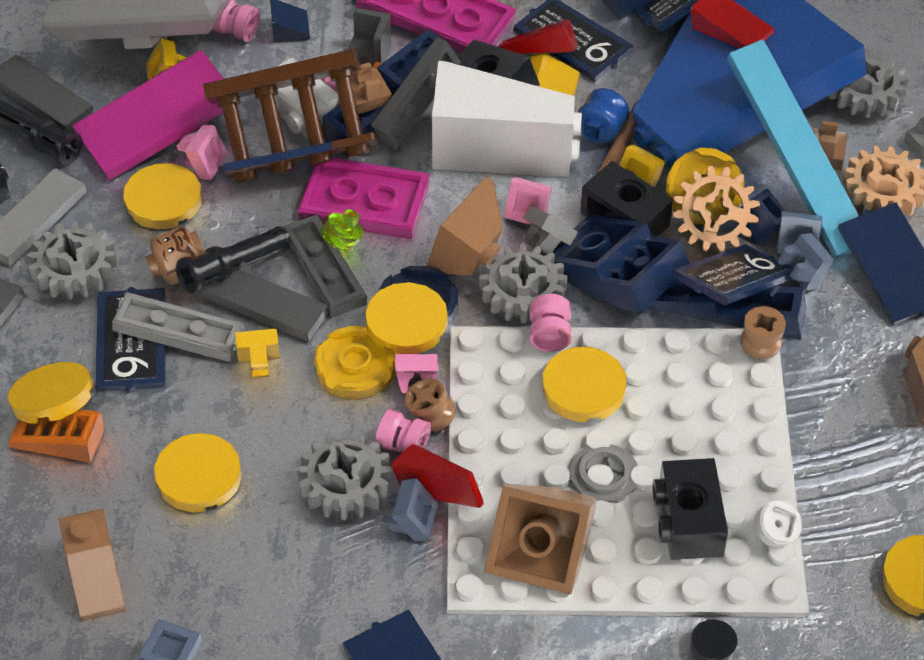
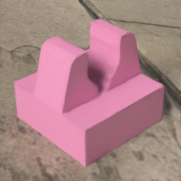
[177,125,228,180]
[504,177,553,225]
[395,354,438,395]

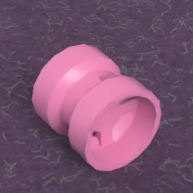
[212,0,260,42]
[530,294,571,352]
[375,409,431,454]

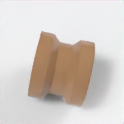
[741,306,786,359]
[404,378,456,432]

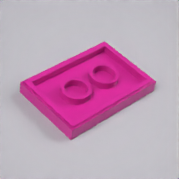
[298,157,430,239]

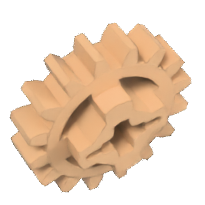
[843,146,924,216]
[673,166,760,253]

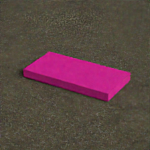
[356,0,517,53]
[72,50,238,181]

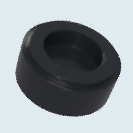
[690,619,738,660]

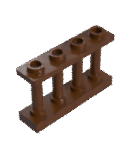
[203,49,378,183]

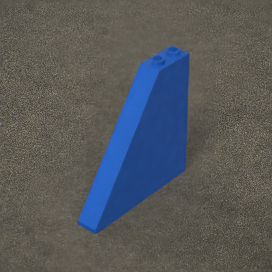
[632,0,867,170]

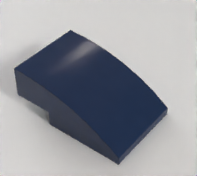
[543,214,690,313]

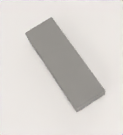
[0,168,87,266]
[112,292,244,362]

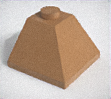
[426,176,503,275]
[484,484,598,594]

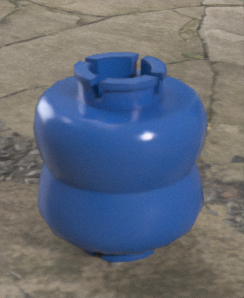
[577,88,629,144]

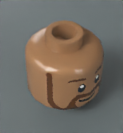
[145,227,205,285]

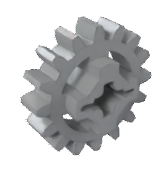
[828,48,909,118]
[27,221,118,300]
[479,244,567,323]
[297,431,392,520]

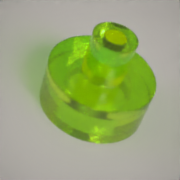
[321,209,364,251]

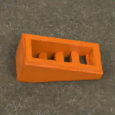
[8,410,105,463]

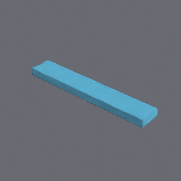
[727,39,859,260]

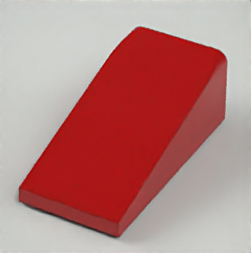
[690,0,775,49]
[497,19,578,54]
[392,444,484,508]

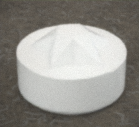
[754,500,802,547]

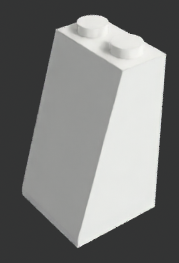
[432,61,582,178]

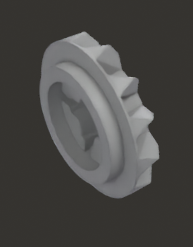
[570,444,638,502]

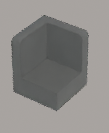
[348,8,392,67]

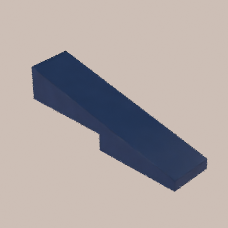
[322,29,456,158]
[646,280,807,339]

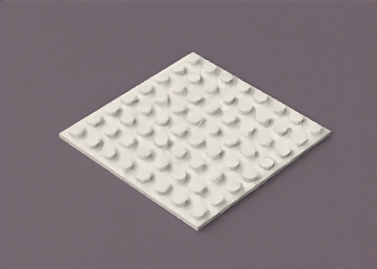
[447,326,809,618]

